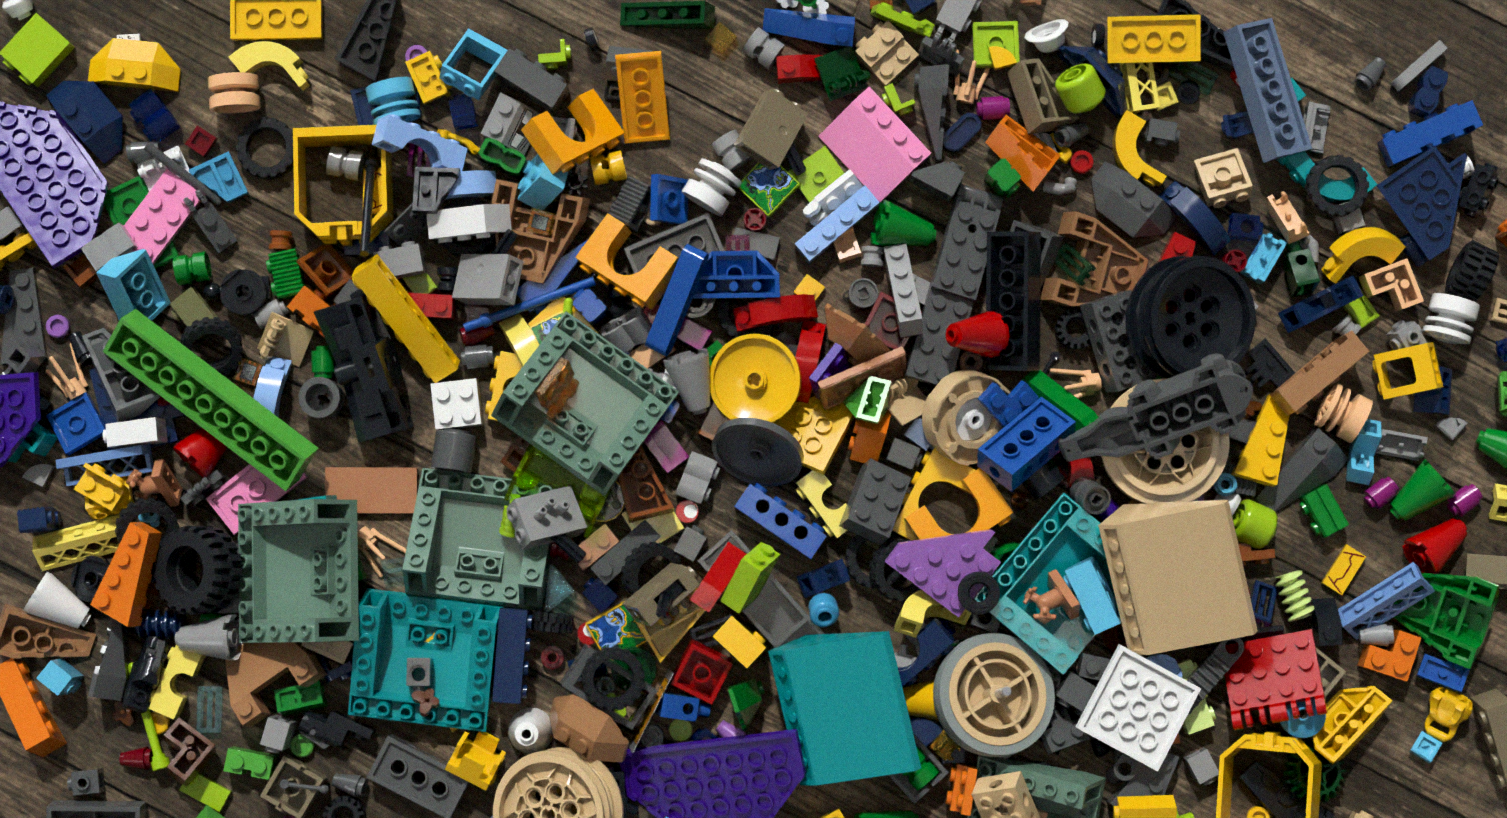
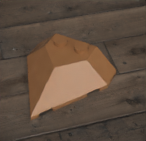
[824,303,891,366]

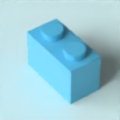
[36,659,84,696]

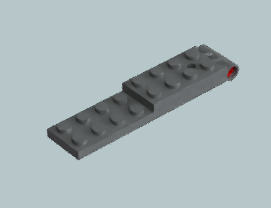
[904,183,1003,386]

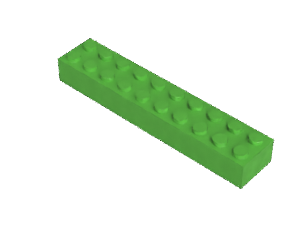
[102,309,319,491]

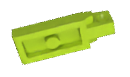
[870,2,935,37]

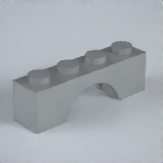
[884,243,923,337]

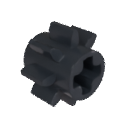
[564,169,589,196]

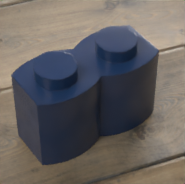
[1408,66,1448,118]

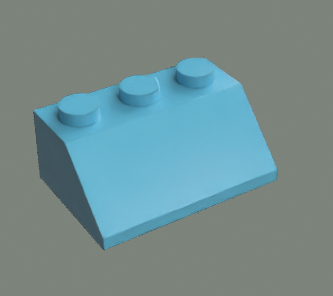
[96,249,171,321]
[1064,555,1121,635]

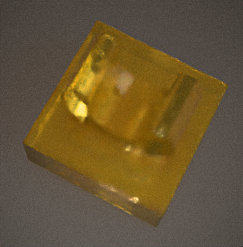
[930,730,962,761]

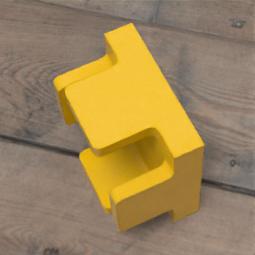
[445,731,506,791]

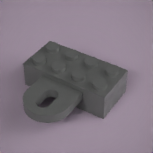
[624,213,725,319]

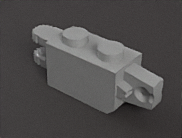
[933,0,982,47]

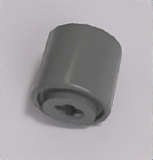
[298,377,345,420]
[431,428,477,473]

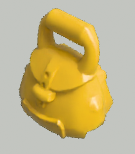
[1424,686,1473,742]

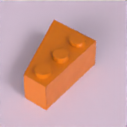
[985,115,1061,192]

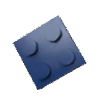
[650,174,688,225]
[46,392,106,455]

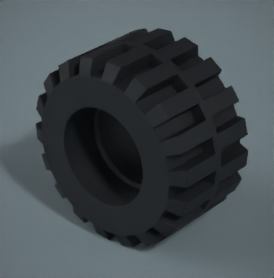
[1445,240,1499,302]

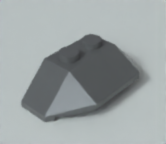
[1091,161,1177,238]

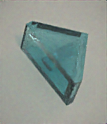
[544,565,576,612]

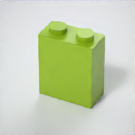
[0,13,75,87]
[720,542,780,613]

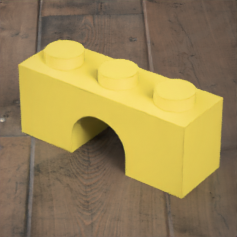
[795,470,848,538]
[148,645,206,719]

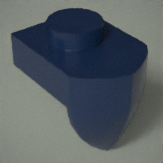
[321,655,353,683]

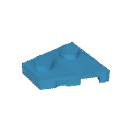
[189,151,249,203]

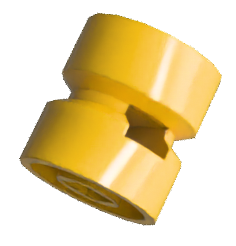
[590,150,627,186]

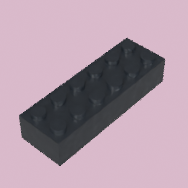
[986,231,1041,371]

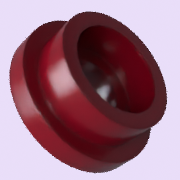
[541,646,564,669]

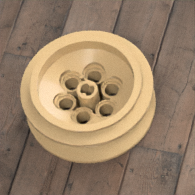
[1101,379,1229,504]

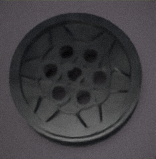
[1126,256,1256,379]

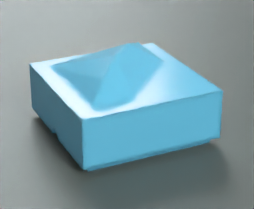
[1409,731,1442,764]

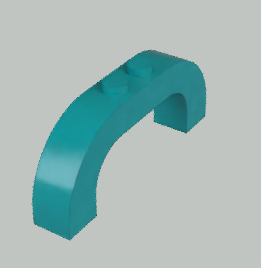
[1277,78,1378,203]

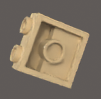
[855,20,919,86]
[1194,148,1253,208]

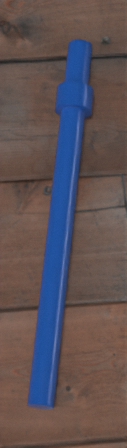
[463,277,596,332]

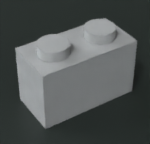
[373,241,426,279]
[260,715,298,753]

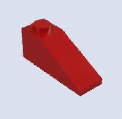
[776,54,822,84]
[690,542,747,612]

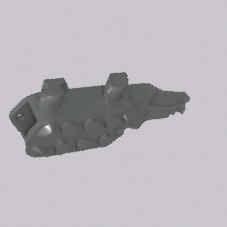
[1058,353,1253,462]

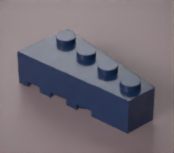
[492,608,533,704]

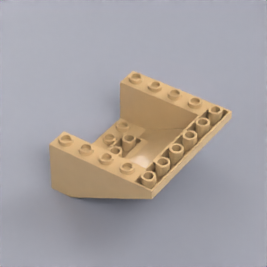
[1098,500,1258,655]

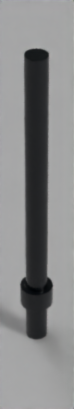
[359,145,378,256]

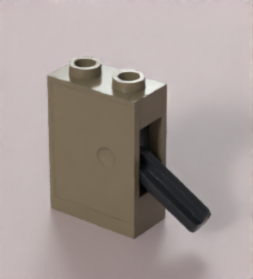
[734,89,808,176]
[622,563,700,627]

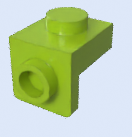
[538,39,571,70]
[881,83,916,116]

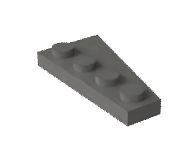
[0,268,48,365]

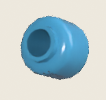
[808,593,839,627]

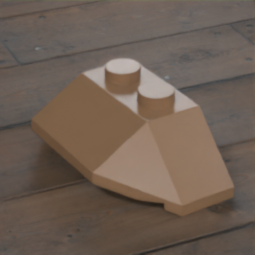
[549,693,629,763]

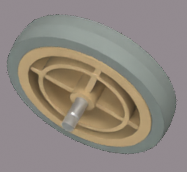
[933,633,1055,757]

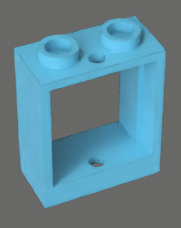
[439,29,507,100]

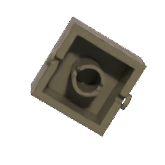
[260,754,328,818]

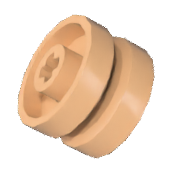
[208,72,261,113]

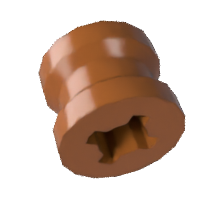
[269,230,293,251]

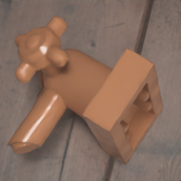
[126,459,183,507]
[1023,569,1080,624]

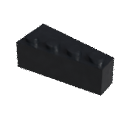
[335,0,398,83]

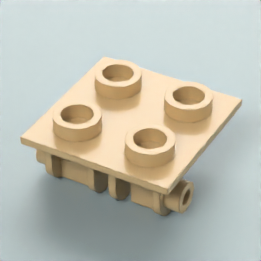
[257,312,314,367]
[887,377,927,426]

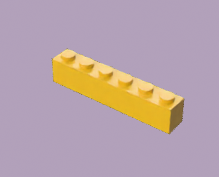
[351,254,460,383]

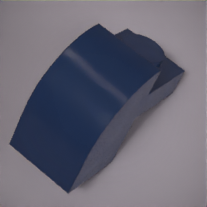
[797,559,850,598]

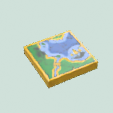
[585,600,647,650]

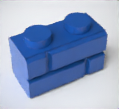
[573,288,608,326]

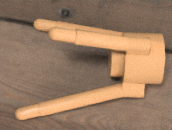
[953,49,990,104]
[46,343,88,401]
[1050,368,1102,399]
[358,526,406,578]

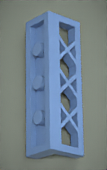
[55,444,154,486]
[1338,562,1435,640]

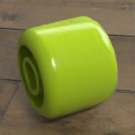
[1055,63,1106,114]
[1232,499,1278,549]

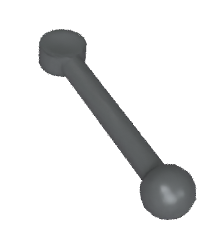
[280,779,329,794]

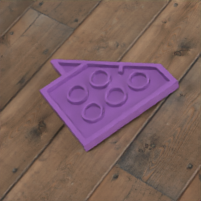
[885,529,1001,618]

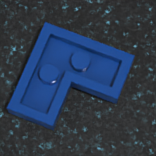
[978,380,1039,428]
[1416,654,1470,693]

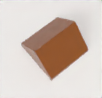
[297,244,354,299]

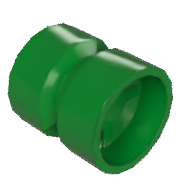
[173,251,212,286]
[902,746,939,791]

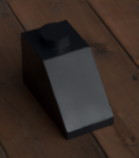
[1311,598,1343,646]

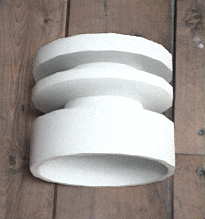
[681,158,742,217]
[1422,293,1480,344]

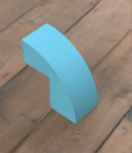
[1346,419,1382,485]

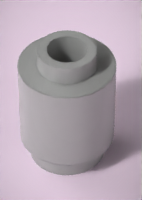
[253,299,289,329]

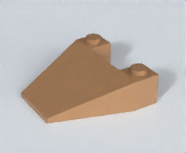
[492,179,590,284]
[1040,211,1148,306]
[225,642,327,727]

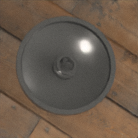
[712,418,804,486]

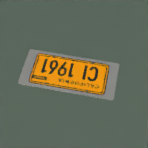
[629,669,674,753]

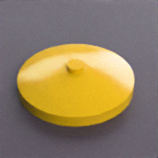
[710,334,801,423]

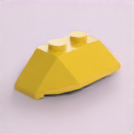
[88,38,181,92]
[1312,686,1392,764]

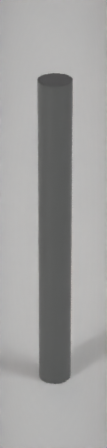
[144,142,223,206]

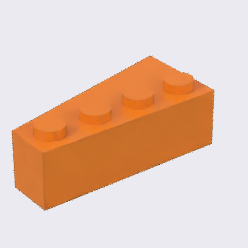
[287,285,336,338]
[90,522,162,627]
[0,658,67,757]

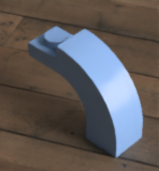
[446,170,496,199]
[254,356,292,418]

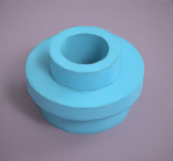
[1213,473,1237,496]

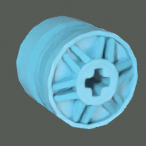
[365,77,421,125]

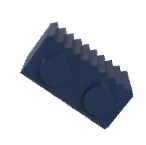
[17,506,62,533]

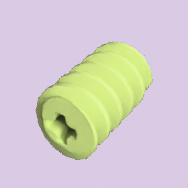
[1275,570,1315,622]

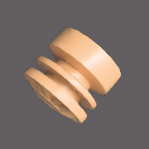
[1314,383,1373,443]

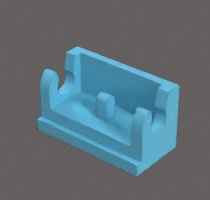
[1240,233,1287,284]

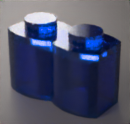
[129,88,181,142]

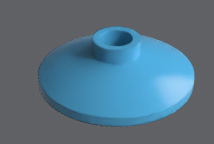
[1280,699,1326,738]

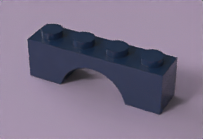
[898,618,954,687]

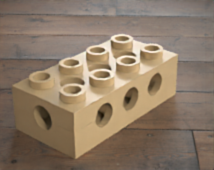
[971,771,1040,818]

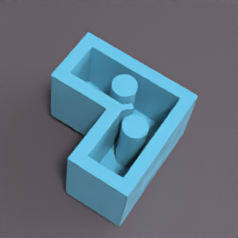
[518,154,568,211]

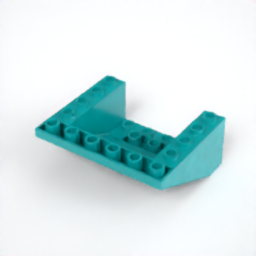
[973,493,1116,676]
[348,588,504,732]
[768,631,921,786]

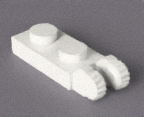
[803,170,863,226]

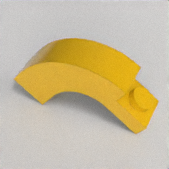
[1112,110,1167,187]
[1321,227,1406,284]

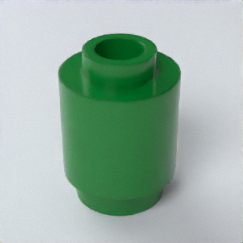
[311,346,335,379]

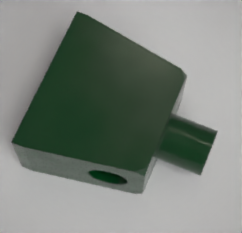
[1283,240,1320,298]

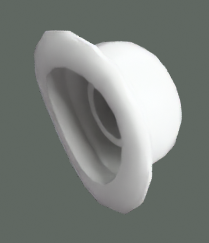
[1024,19,1069,53]

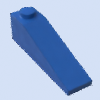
[763,8,855,47]
[517,240,588,315]

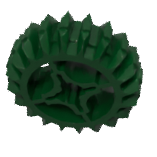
[1283,741,1347,803]

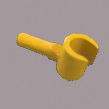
[1050,133,1072,164]

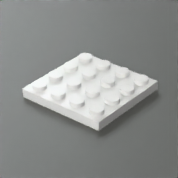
[1075,644,1201,771]

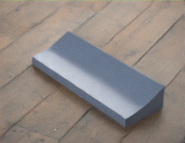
[1223,18,1312,163]

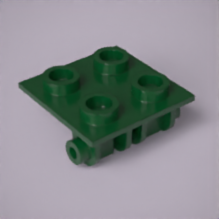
[814,46,871,101]

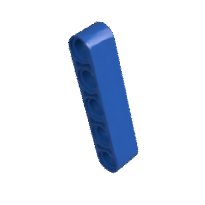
[645,244,709,357]

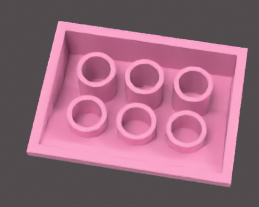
[818,87,931,202]

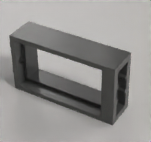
[560,643,657,729]

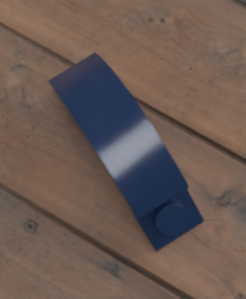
[1158,181,1231,255]
[1278,276,1364,333]

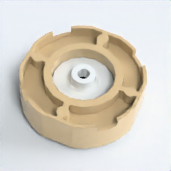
[922,370,1010,466]

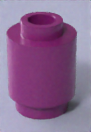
[976,96,1010,120]
[1364,476,1399,509]
[1447,484,1483,517]

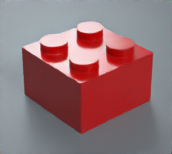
[670,638,733,704]

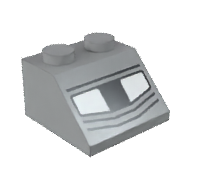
[481,93,540,156]

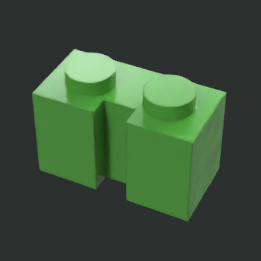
[223,746,278,780]

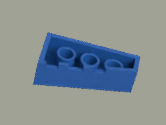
[1377,100,1483,168]

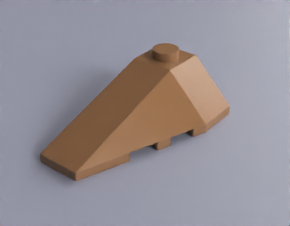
[0,604,96,659]

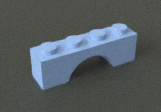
[372,114,468,171]
[794,185,880,264]

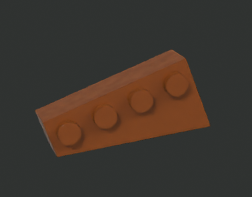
[618,446,674,523]

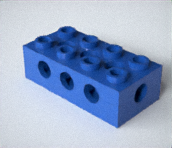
[977,397,1076,492]
[734,483,826,559]

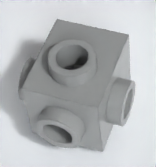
[1386,320,1427,350]

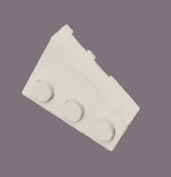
[427,204,512,243]

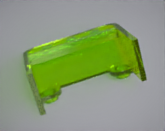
[504,444,614,538]

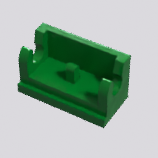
[274,681,328,716]

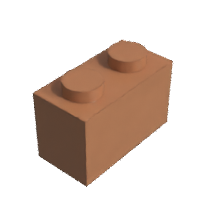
[578,524,620,571]

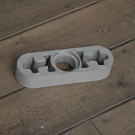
[1391,40,1447,91]

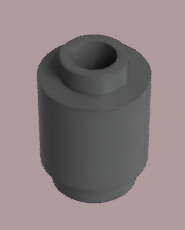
[461,344,495,370]

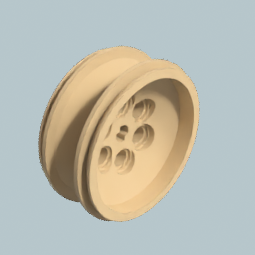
[493,747,624,818]

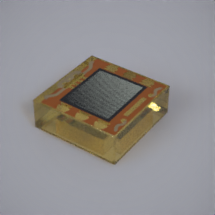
[527,208,555,236]
[234,358,264,387]

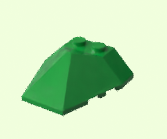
[1393,573,1499,669]

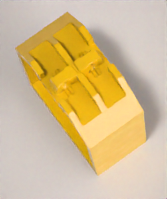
[293,125,393,246]
[1216,731,1322,818]

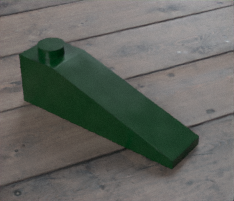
[620,1,715,29]

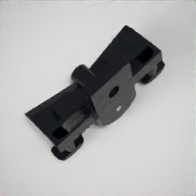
[314,290,413,443]

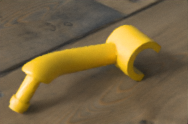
[437,129,480,154]

